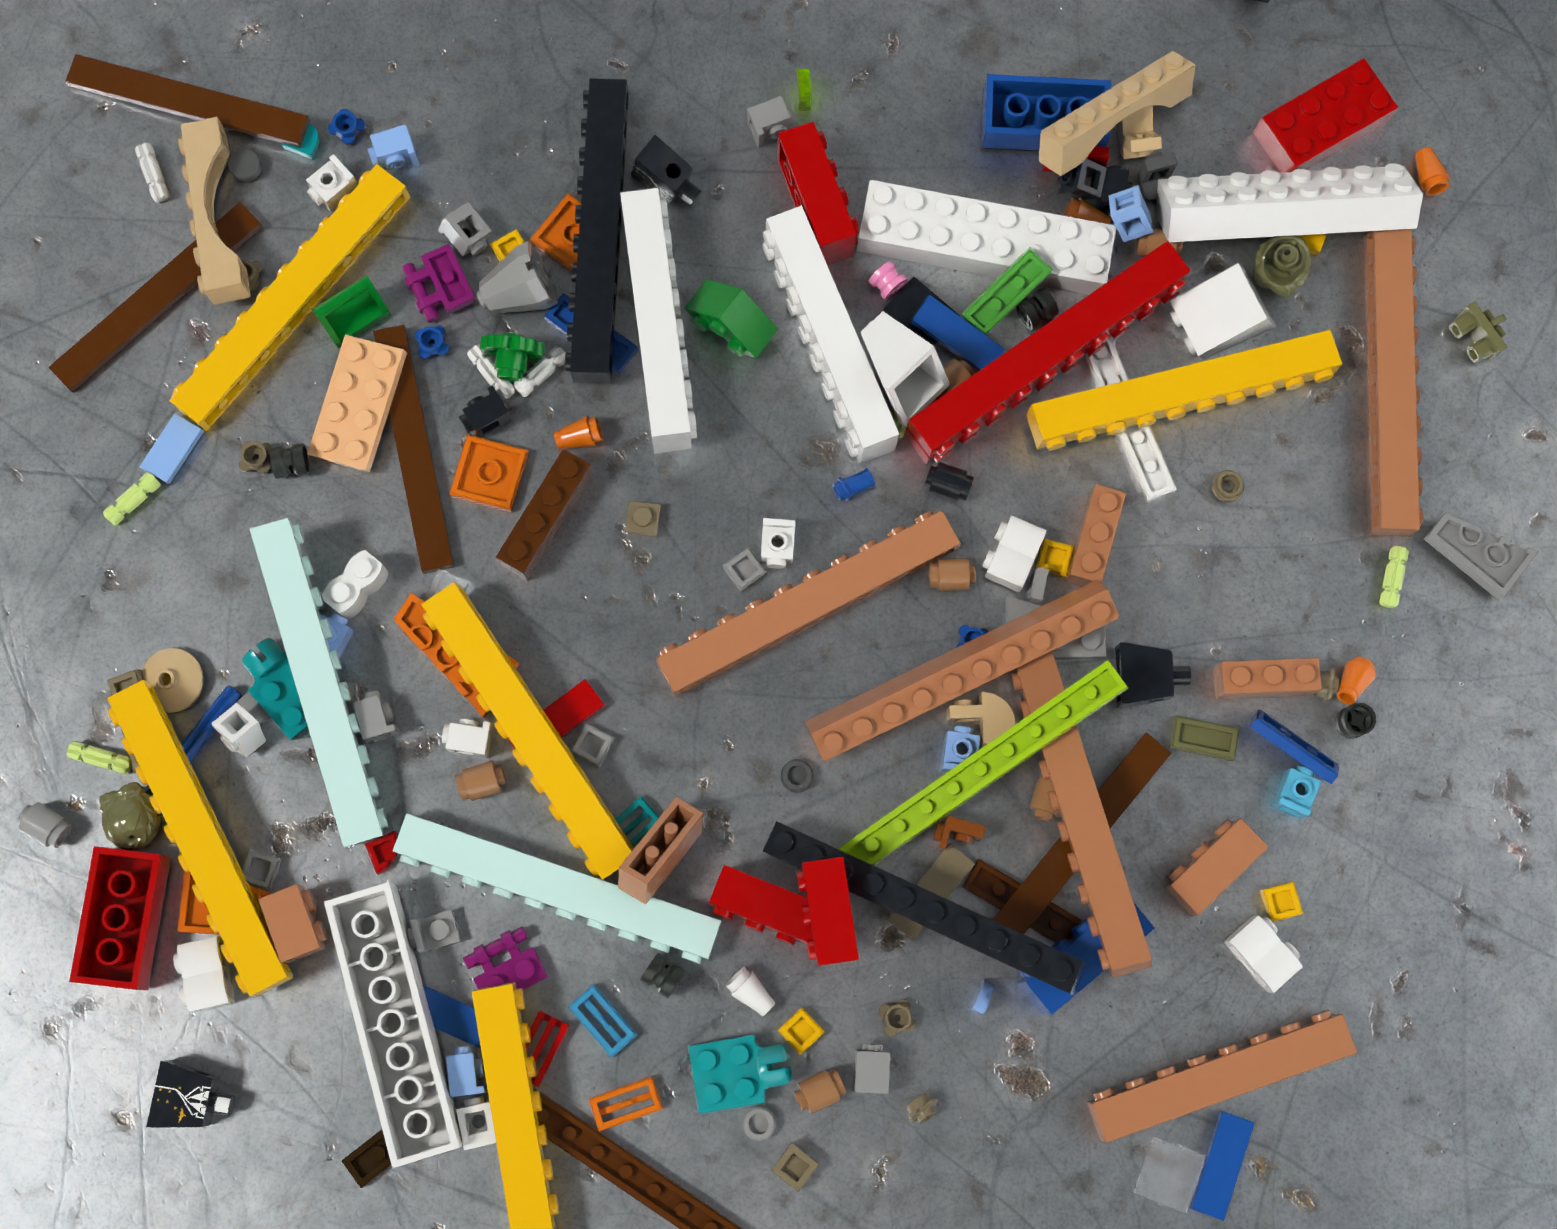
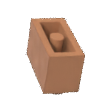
[258,884,327,964]

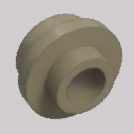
[1212,470,1244,502]

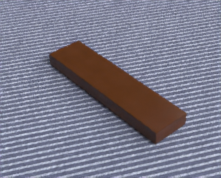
[962,858,1082,943]

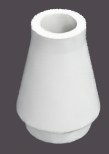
[726,967,775,1016]

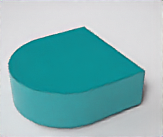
[282,123,320,160]

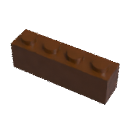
[496,449,593,581]

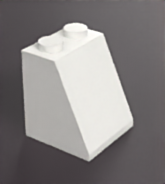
[1170,263,1276,360]
[860,311,950,427]

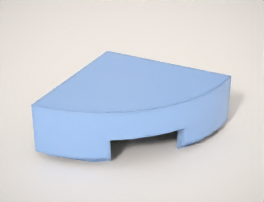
[969,979,995,1014]

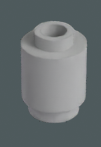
[18,802,71,848]

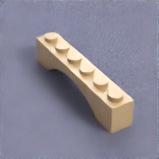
[1039,51,1196,176]
[178,117,251,305]

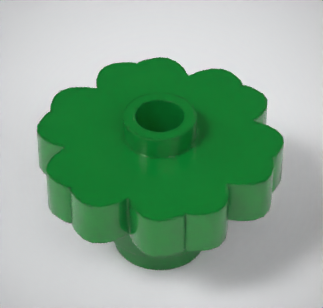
[480,333,546,381]

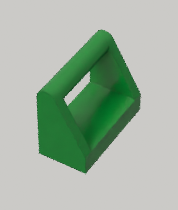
[312,275,391,348]

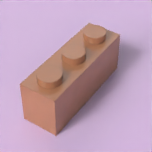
[1065,484,1126,587]
[1213,658,1322,700]
[618,797,704,905]
[1164,818,1269,916]

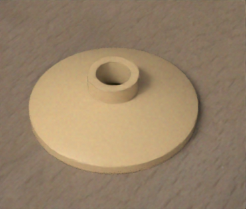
[142,648,204,713]

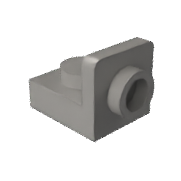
[407,909,462,953]

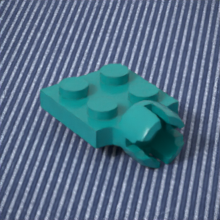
[242,638,308,740]
[688,1034,792,1114]

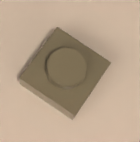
[625,501,661,538]
[771,1143,819,1192]

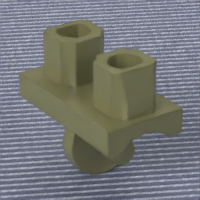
[1449,301,1507,363]

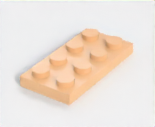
[307,335,407,473]

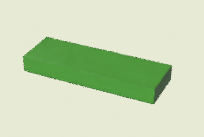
[962,247,1052,335]

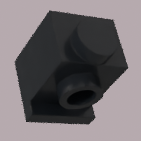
[1057,159,1107,200]
[1096,165,1133,215]
[459,386,512,438]

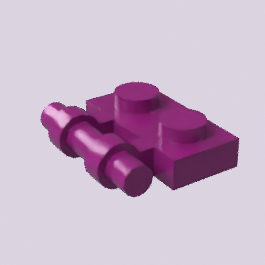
[402,244,477,323]
[463,926,548,990]

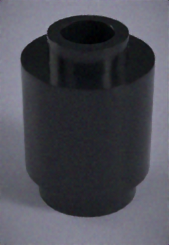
[925,462,974,501]

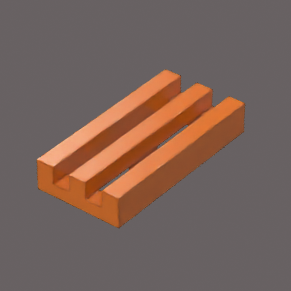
[588,1076,663,1131]

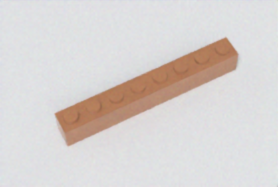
[1087,1010,1358,1143]

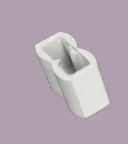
[982,515,1047,592]
[322,550,389,620]
[1224,915,1303,993]
[173,936,235,1012]

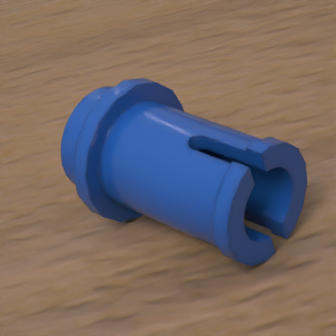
[832,468,875,501]

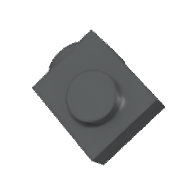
[1137,152,1178,202]

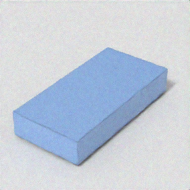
[139,413,204,485]

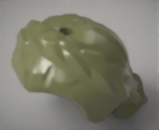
[1252,235,1313,298]
[99,782,161,851]

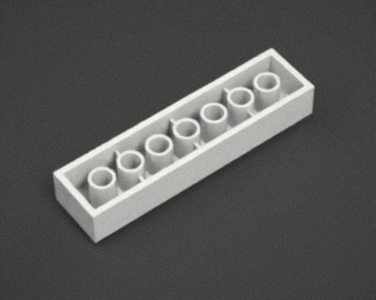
[1155,164,1423,242]
[857,180,1116,295]
[620,188,697,454]
[762,205,899,464]
[324,882,463,1168]

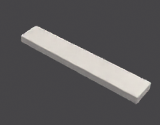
[1083,336,1177,503]

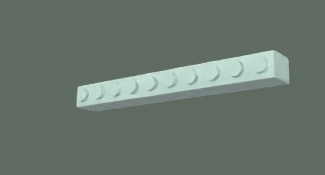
[249,518,389,847]
[393,813,721,964]

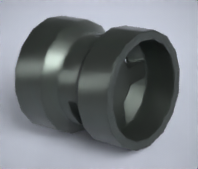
[1015,287,1059,330]
[270,443,310,479]
[1335,703,1376,739]
[640,953,686,999]

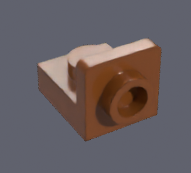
[933,815,986,851]

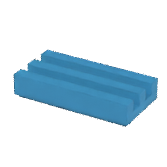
[568,984,637,1058]

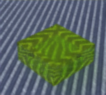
[796,68,812,111]

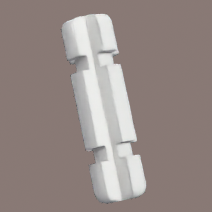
[135,143,170,203]
[467,344,515,400]
[514,346,566,397]

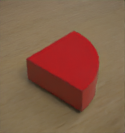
[365,831,398,875]

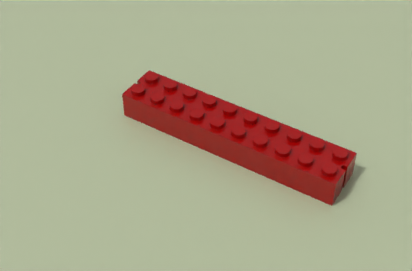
[904,241,1191,464]

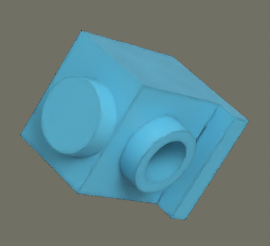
[1271,765,1322,819]

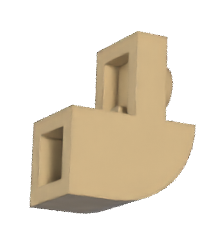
[1115,106,1162,159]
[946,692,1016,748]

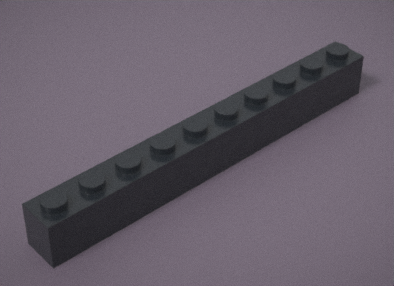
[565,78,629,384]
[763,821,1087,995]

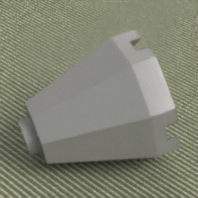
[477,241,558,314]

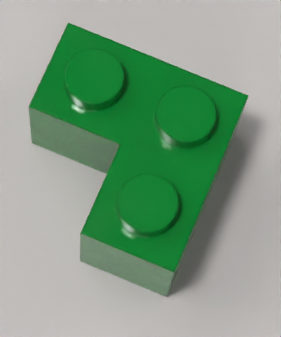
[684,279,778,358]

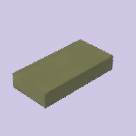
[1168,716,1240,761]

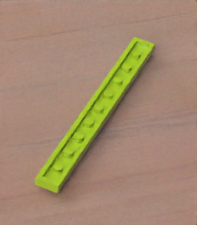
[838,660,1129,866]

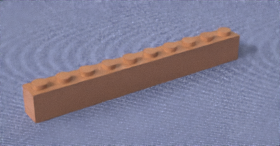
[1365,229,1424,537]
[656,510,961,697]
[805,580,1120,762]
[1010,651,1152,978]

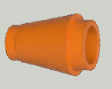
[1414,147,1450,196]
[554,415,603,450]
[1337,657,1376,705]

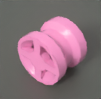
[868,261,908,301]

